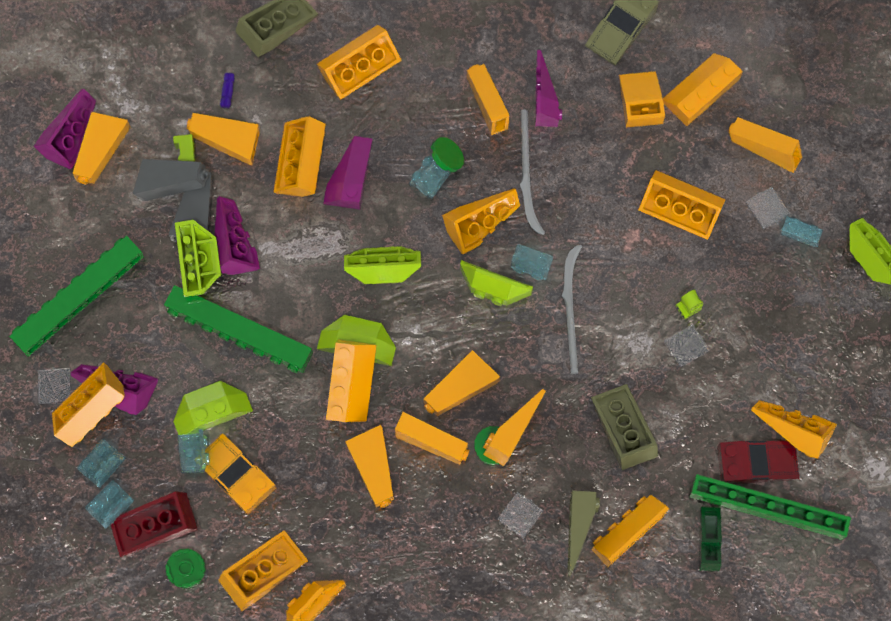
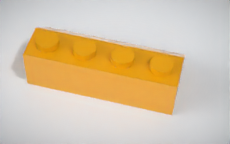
[317,25,402,100]
[663,53,743,126]
[273,116,326,197]
[638,170,726,240]
[326,339,377,422]
[52,362,125,447]
[592,495,669,567]

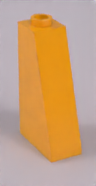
[467,64,509,135]
[73,112,130,185]
[187,113,260,165]
[729,117,802,173]
[423,350,500,416]
[395,412,470,465]
[345,425,394,508]

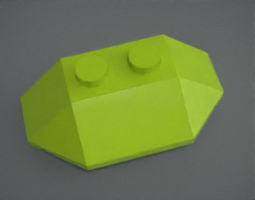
[850,218,891,284]
[175,220,221,297]
[344,246,421,284]
[460,260,533,306]
[317,315,396,367]
[173,381,253,440]

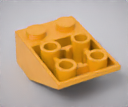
[619,71,665,128]

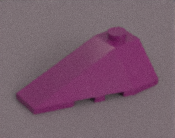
[535,50,562,127]
[34,88,96,169]
[323,136,373,210]
[214,196,260,275]
[71,364,158,415]

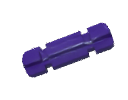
[220,73,235,109]

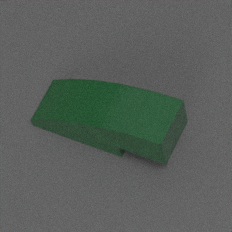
[699,507,722,571]

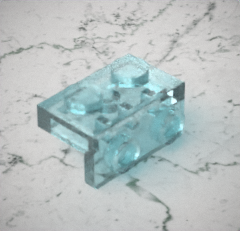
[409,155,451,199]
[781,217,823,247]
[511,244,553,280]
[177,429,209,473]
[77,439,126,488]
[85,480,134,529]

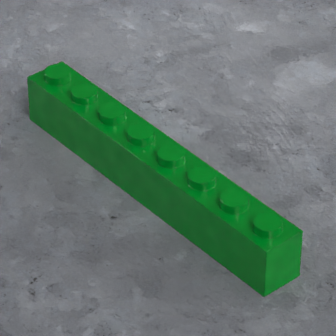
[9,236,144,357]
[164,285,313,373]
[689,474,851,540]

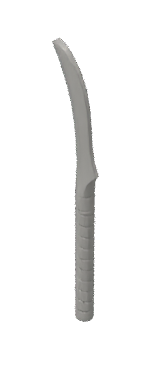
[519,110,545,235]
[562,245,582,374]

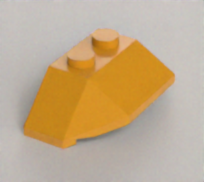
[286,580,346,621]

